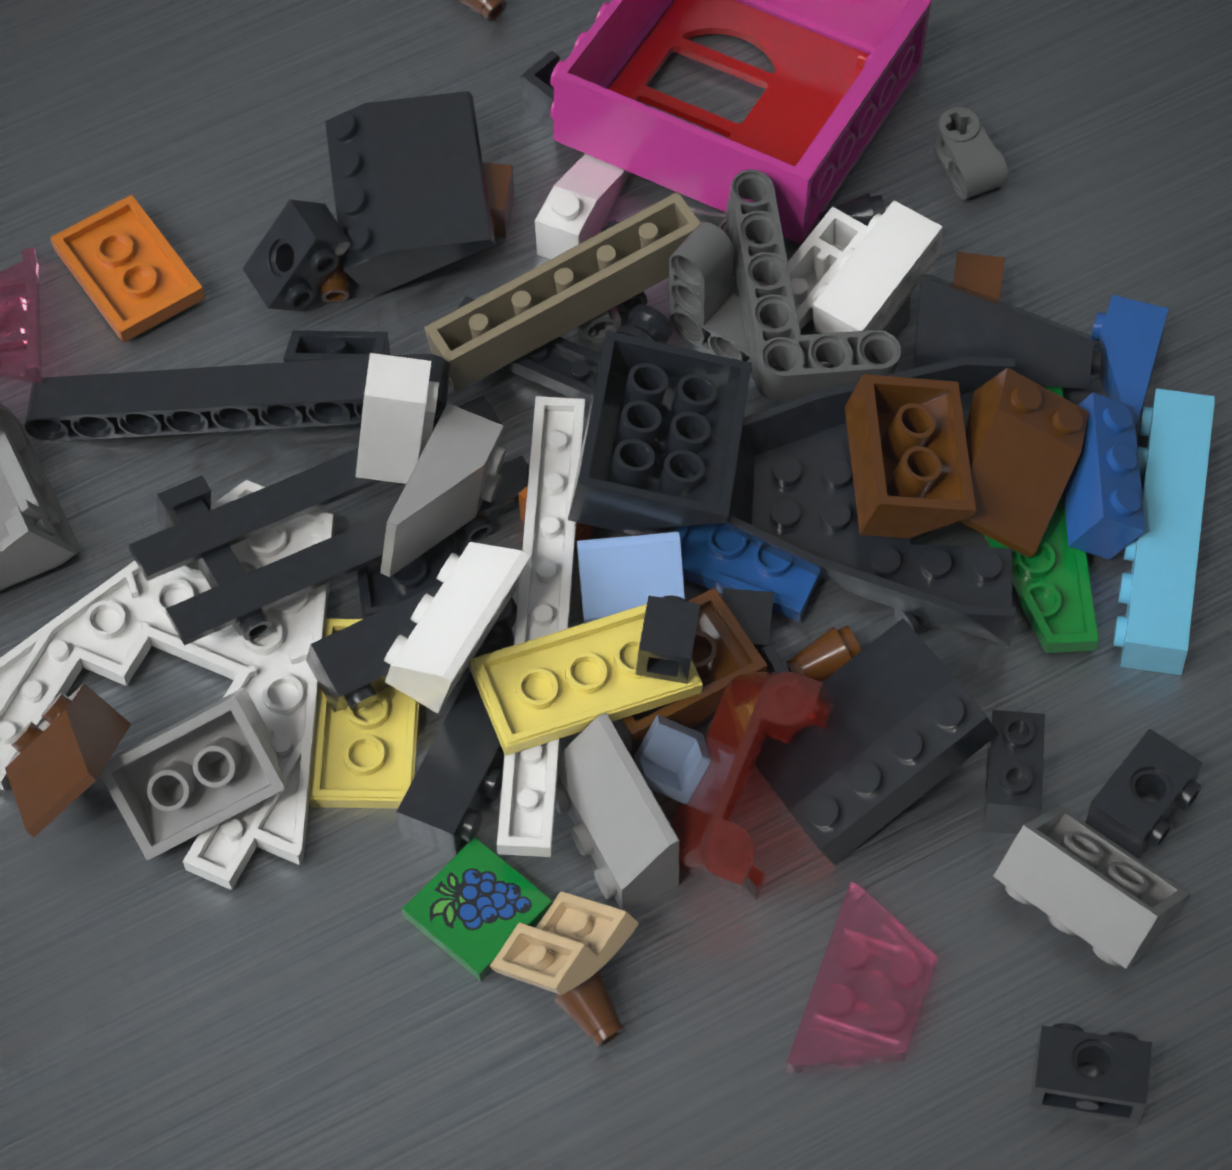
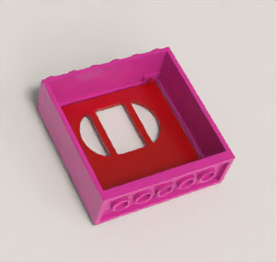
[550,0,931,244]

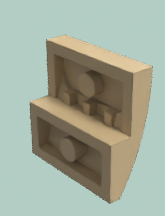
[490,891,639,995]

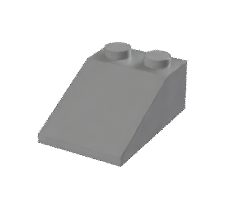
[380,403,507,577]

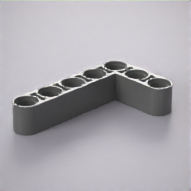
[726,169,901,400]
[669,222,835,401]

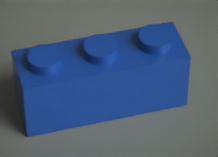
[1064,393,1145,559]

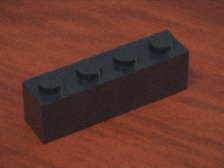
[306,582,517,713]
[396,642,505,856]

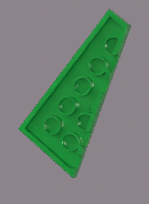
[983,387,1099,653]

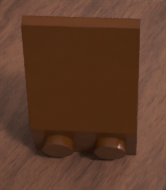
[959,368,1089,558]
[612,588,767,761]

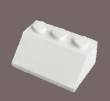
[384,542,531,714]

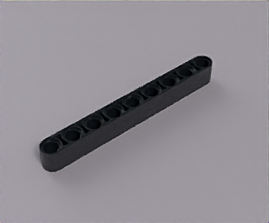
[24,354,450,442]

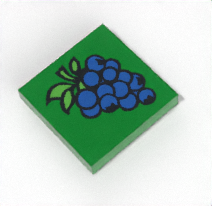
[402,837,552,981]

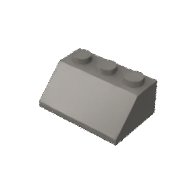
[100,687,287,861]
[555,713,679,911]
[993,805,1190,969]

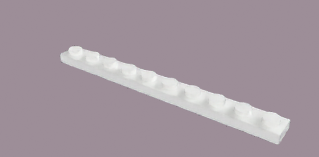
[497,396,585,857]

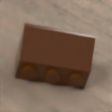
[845,374,976,539]

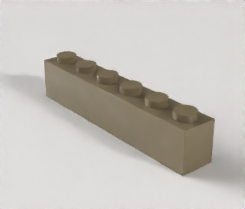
[424,192,700,393]

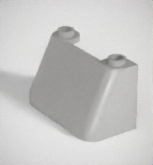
[0,403,79,590]

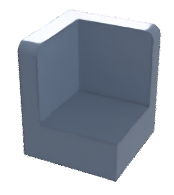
[633,714,711,805]

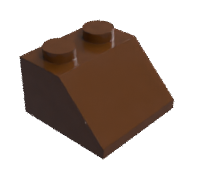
[5,683,131,838]

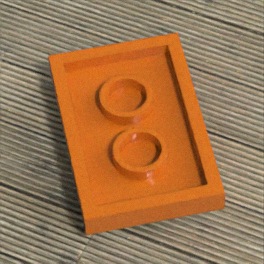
[50,194,205,343]

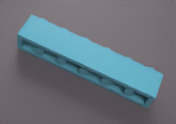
[1113,388,1215,676]

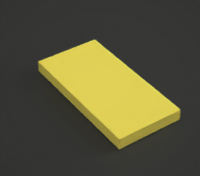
[469,604,703,756]
[309,619,420,809]

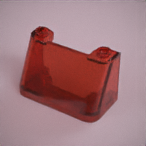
[670,672,834,900]

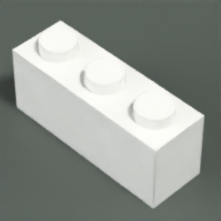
[811,200,943,334]
[356,353,439,484]

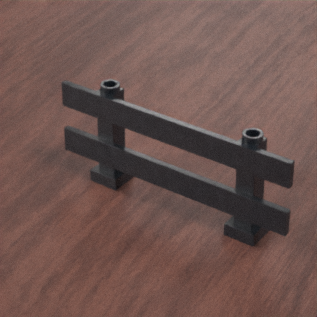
[129,396,529,646]

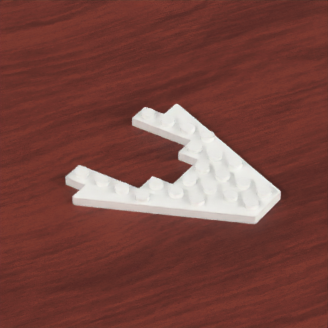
[0,480,335,890]

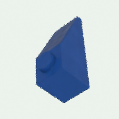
[1091,295,1169,432]

